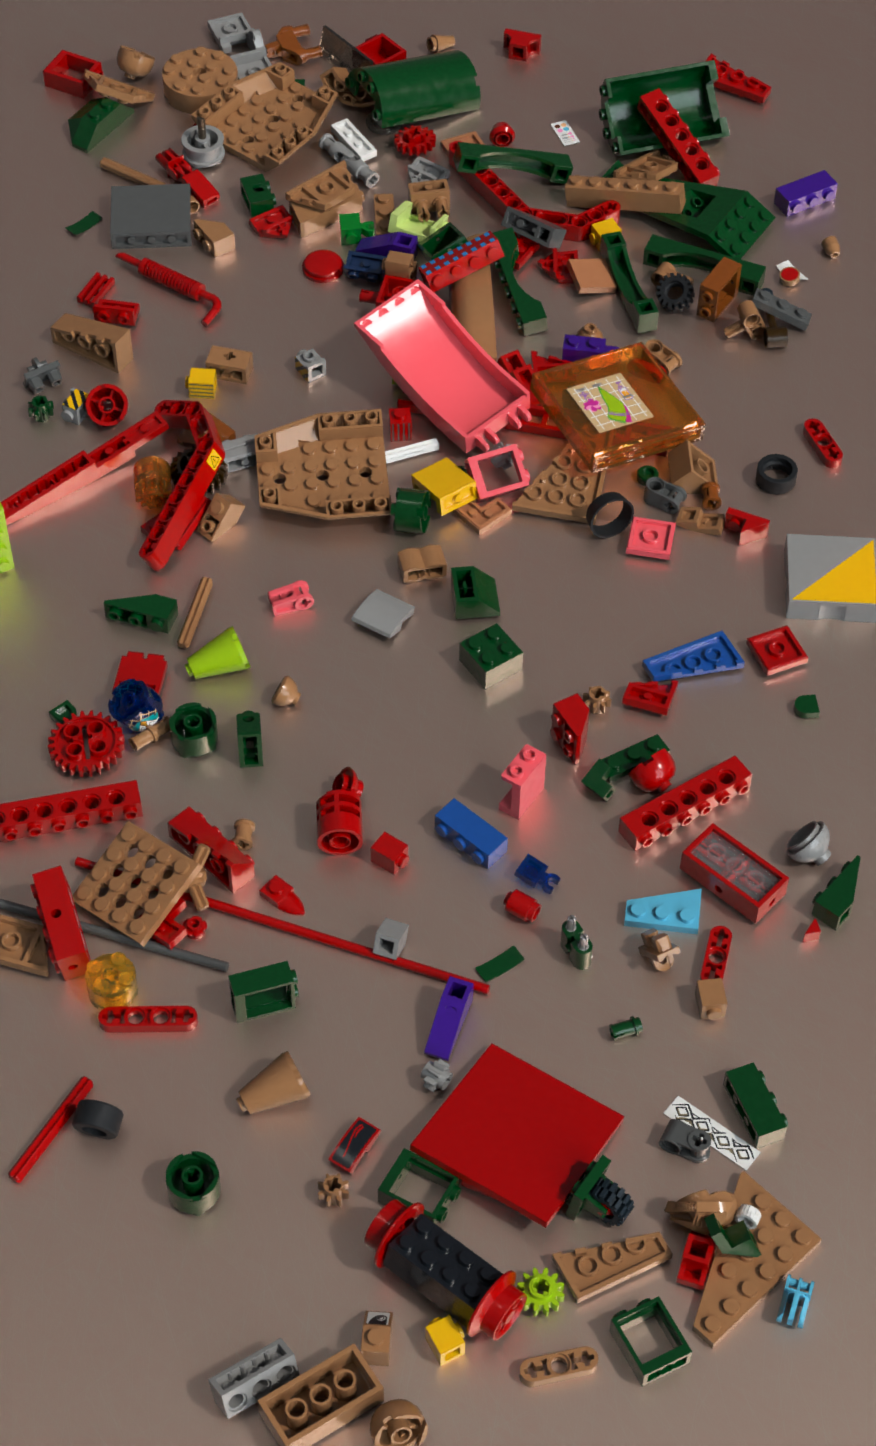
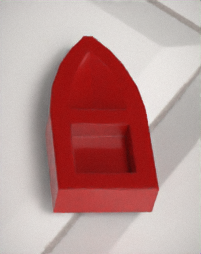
[259,875,305,915]

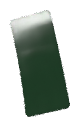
[65,211,103,235]
[475,946,524,982]

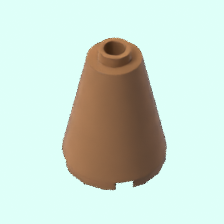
[236,1051,311,1114]

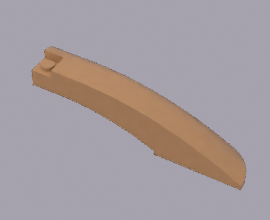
[449,233,497,362]

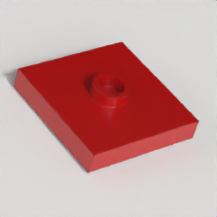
[746,625,808,676]

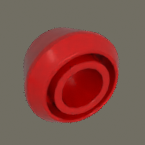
[489,122,515,147]

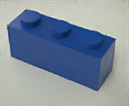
[434,798,508,869]

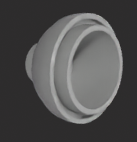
[786,821,831,866]

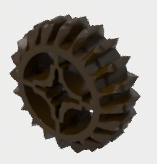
[170,446,228,496]

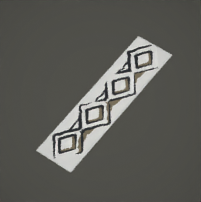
[663,1096,761,1170]

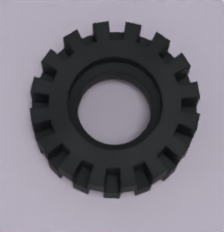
[656,273,695,313]

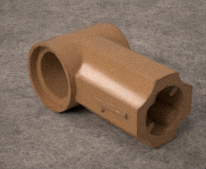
[650,262,694,293]

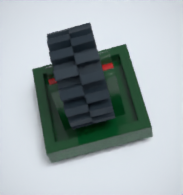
[565,1155,634,1226]

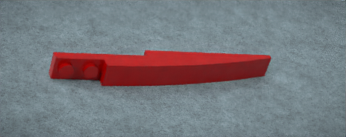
[1,411,169,525]

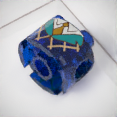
[108,679,164,734]

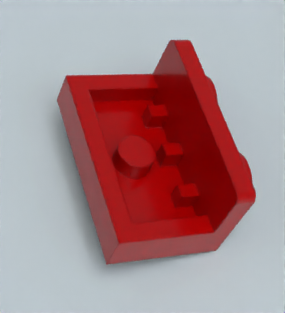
[93,299,140,326]

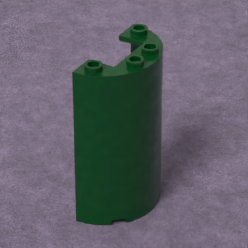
[345,50,481,128]
[599,60,730,156]

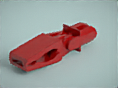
[155,148,220,208]

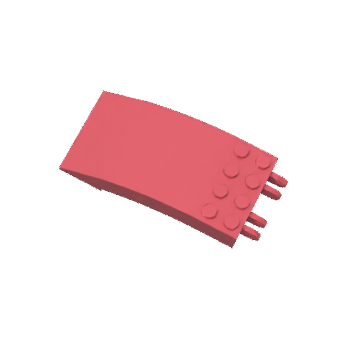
[354,279,532,454]

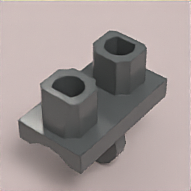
[23,357,62,394]

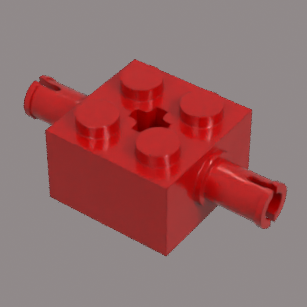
[359,275,425,308]

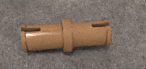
[128,716,170,752]

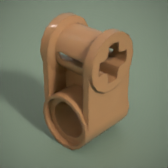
[643,339,683,377]

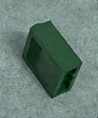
[417,222,468,262]
[228,961,299,1023]
[378,1148,462,1225]
[609,1296,692,1387]

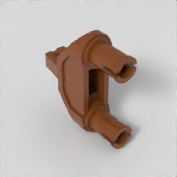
[265,24,323,65]

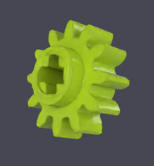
[517,1268,565,1317]

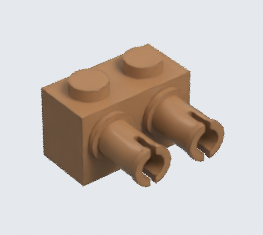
[408,179,450,222]

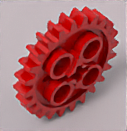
[48,710,125,778]

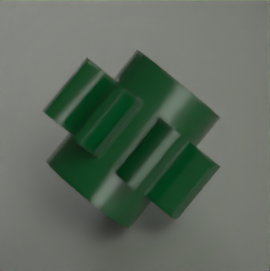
[28,396,54,422]

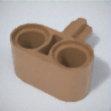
[723,300,766,340]

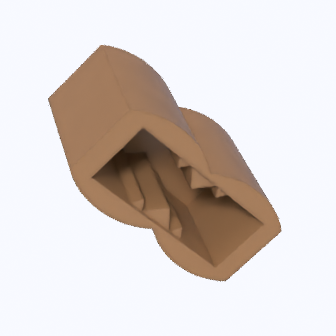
[397,545,447,583]

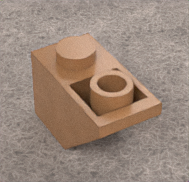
[193,219,235,258]
[196,493,245,542]

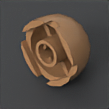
[117,45,155,80]
[370,1399,428,1446]

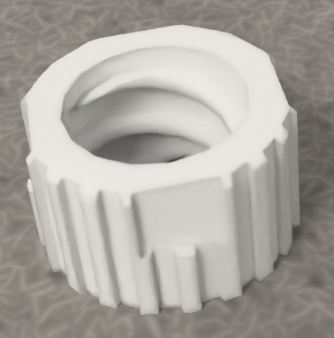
[734,1204,761,1229]

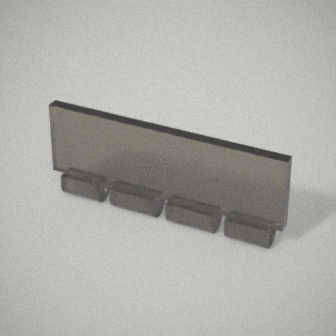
[320,25,374,73]

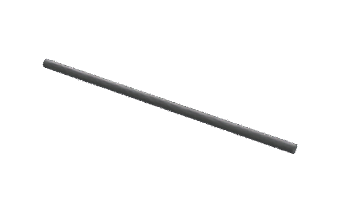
[0,899,229,972]

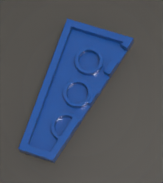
[642,631,745,681]

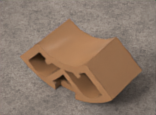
[382,250,417,280]

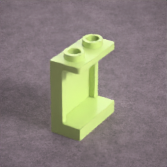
[388,200,449,242]

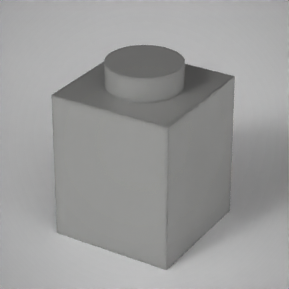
[373,918,409,960]

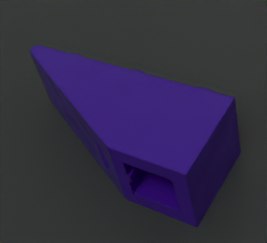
[355,232,418,260]
[424,976,474,1061]

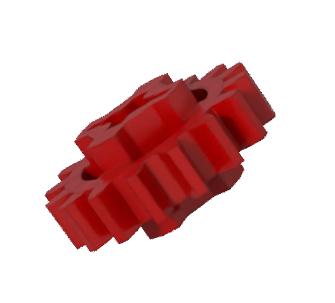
[394,125,436,156]

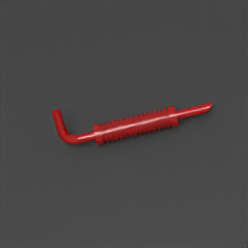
[115,252,221,327]

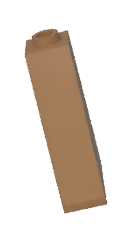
[289,183,365,238]

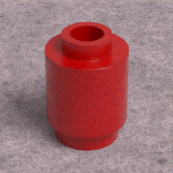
[503,889,542,922]

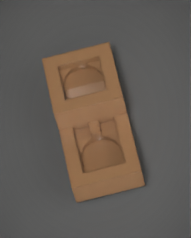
[676,507,725,535]

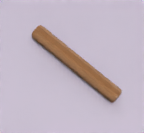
[100,157,166,185]
[177,577,213,649]

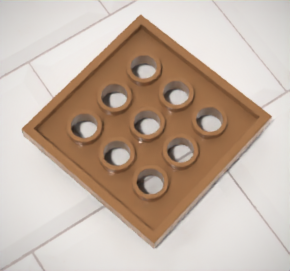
[72,821,202,947]

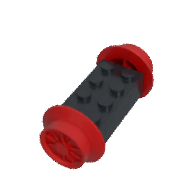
[364,1199,527,1341]

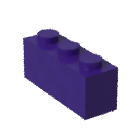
[774,170,838,217]

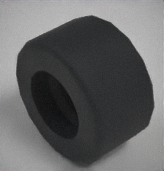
[72,1099,124,1139]

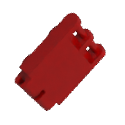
[112,651,168,700]

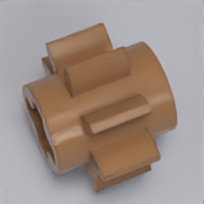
[583,686,612,714]
[318,1173,349,1208]

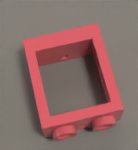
[464,444,530,502]

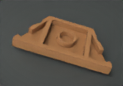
[83,69,155,104]
[613,149,678,181]
[285,160,355,211]
[0,914,49,977]

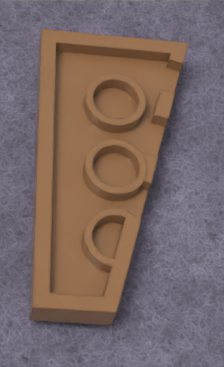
[552,1232,673,1304]

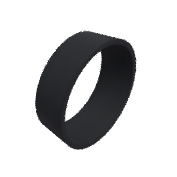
[586,492,634,538]

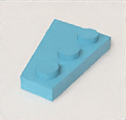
[624,888,702,934]

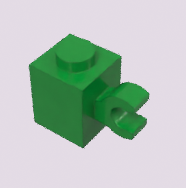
[339,213,375,245]

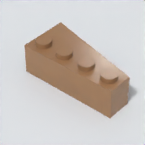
[50,313,134,374]

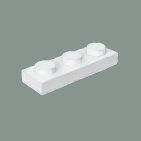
[331,118,377,161]

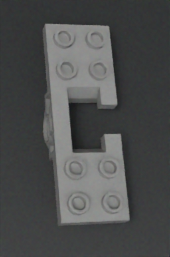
[207,12,272,80]

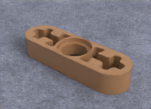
[519,1346,598,1387]

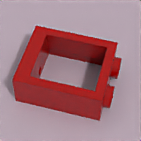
[43,50,103,99]

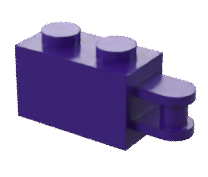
[562,334,621,371]

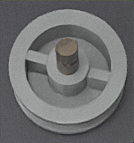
[181,116,225,169]

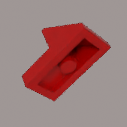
[724,507,770,546]

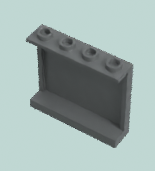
[110,184,192,249]

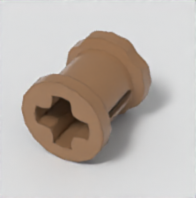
[232,819,256,851]

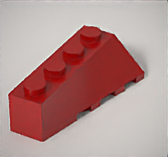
[167,806,255,894]

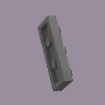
[751,288,812,331]

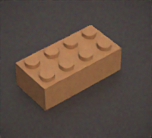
[257,1343,384,1446]

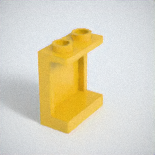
[411,457,478,516]

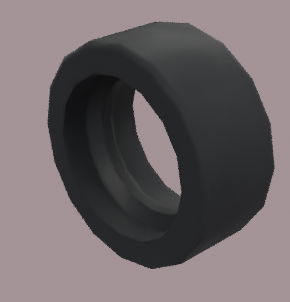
[756,454,798,495]

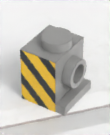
[295,348,326,383]
[61,387,88,425]

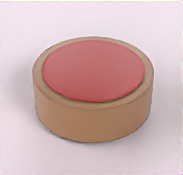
[780,267,800,287]

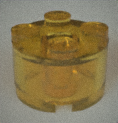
[85,952,138,1009]

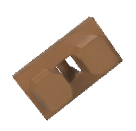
[638,928,681,971]

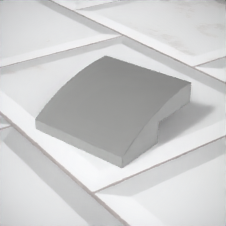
[351,589,415,639]

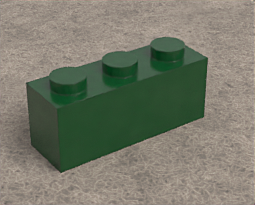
[723,1062,788,1149]

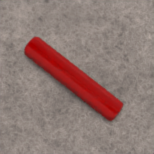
[175,496,211,551]

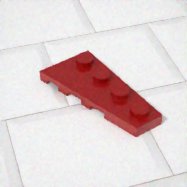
[706,53,771,104]

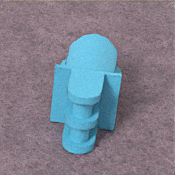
[776,1274,815,1329]

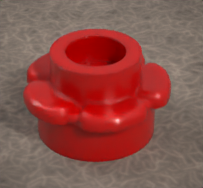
[183,916,207,939]

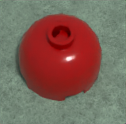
[85,384,129,427]
[628,748,676,793]

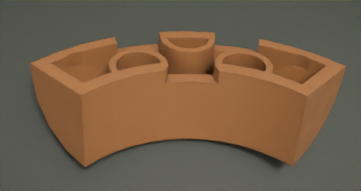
[320,67,375,107]

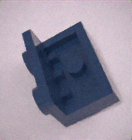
[343,250,387,283]

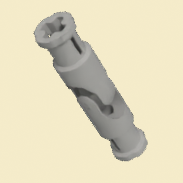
[318,133,379,188]

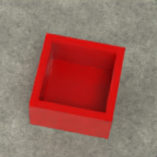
[354,33,406,68]

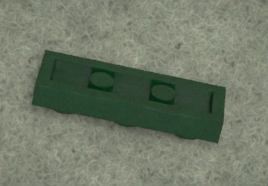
[601,734,670,783]

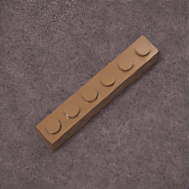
[564,175,686,214]

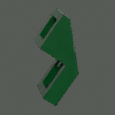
[704,1213,761,1257]

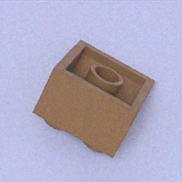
[668,440,718,494]

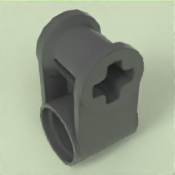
[643,477,687,514]
[659,1119,711,1163]

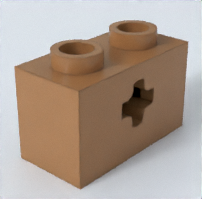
[205,345,253,384]

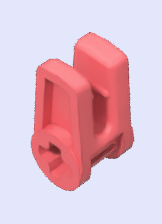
[268,580,314,616]

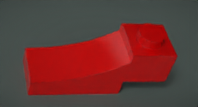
[497,350,549,406]

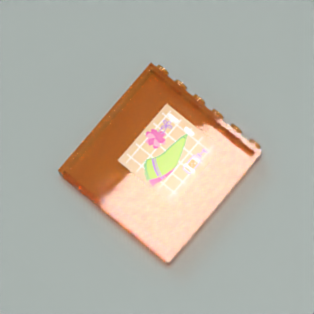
[530,342,706,474]

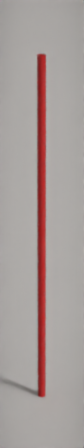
[75,857,490,995]

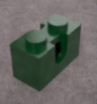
[240,174,276,218]

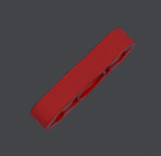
[803,418,843,468]
[700,926,732,981]

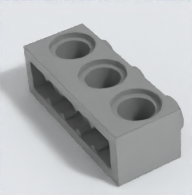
[208,1338,300,1419]

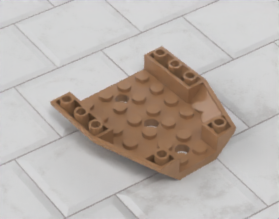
[191,62,338,172]
[254,409,392,520]

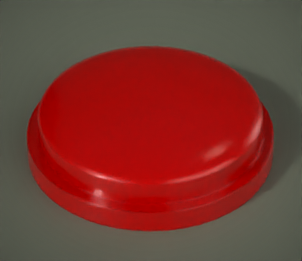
[302,250,344,283]

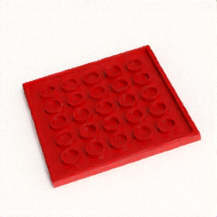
[410,1043,625,1228]

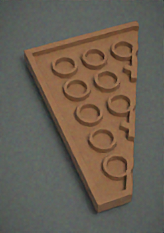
[512,421,616,525]
[692,1171,822,1349]

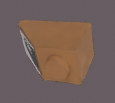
[361,1311,393,1366]

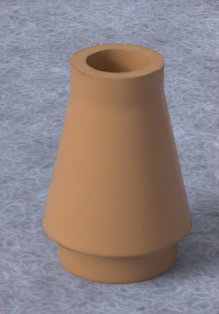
[426,35,455,53]

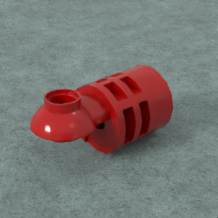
[316,767,364,855]

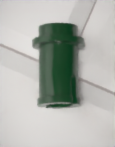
[609,1016,643,1041]

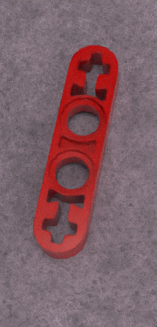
[98,1006,198,1033]

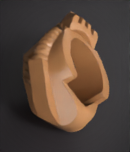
[664,1189,737,1235]

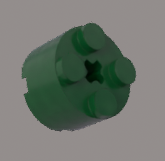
[391,487,431,534]
[169,702,218,758]
[166,1151,221,1216]

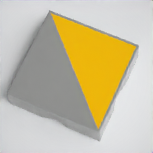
[784,534,876,623]

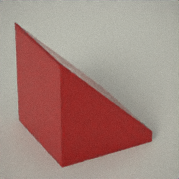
[803,919,821,943]

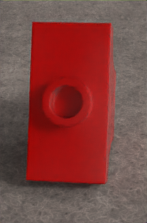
[503,29,541,62]
[676,1231,716,1291]

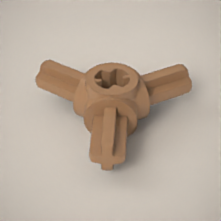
[163,843,210,911]

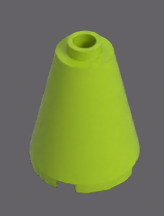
[185,626,251,679]

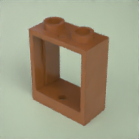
[696,257,742,322]

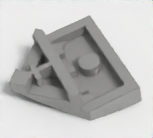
[408,156,451,183]

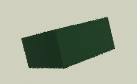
[581,758,616,802]

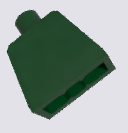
[236,711,263,768]

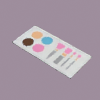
[550,120,580,146]

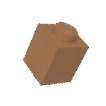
[695,978,728,1020]

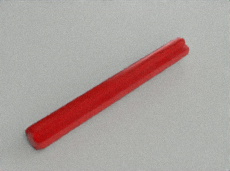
[8,1076,93,1183]

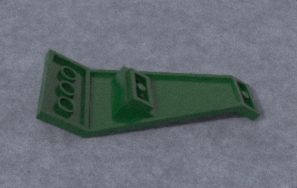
[602,160,776,259]

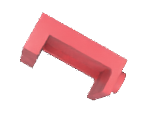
[499,744,546,820]

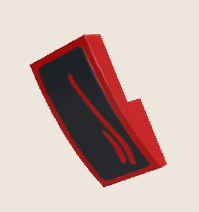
[328,1117,382,1174]

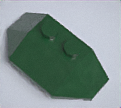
[68,97,134,153]

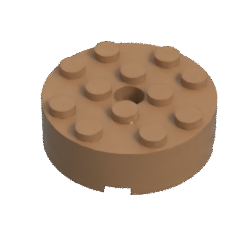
[162,47,238,114]

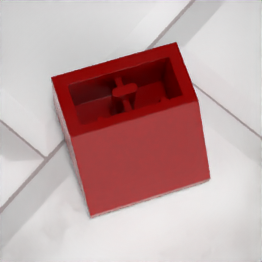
[550,693,590,765]

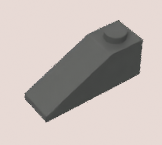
[501,206,567,249]

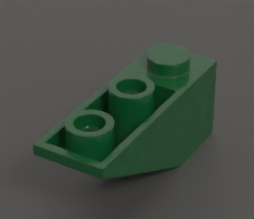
[104,594,178,634]
[812,855,861,931]

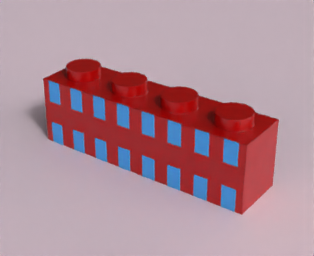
[418,231,504,292]

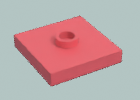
[626,516,676,560]

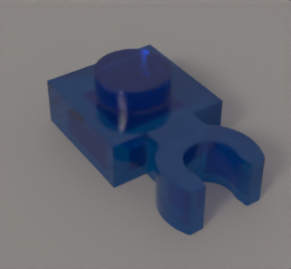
[514,854,560,894]

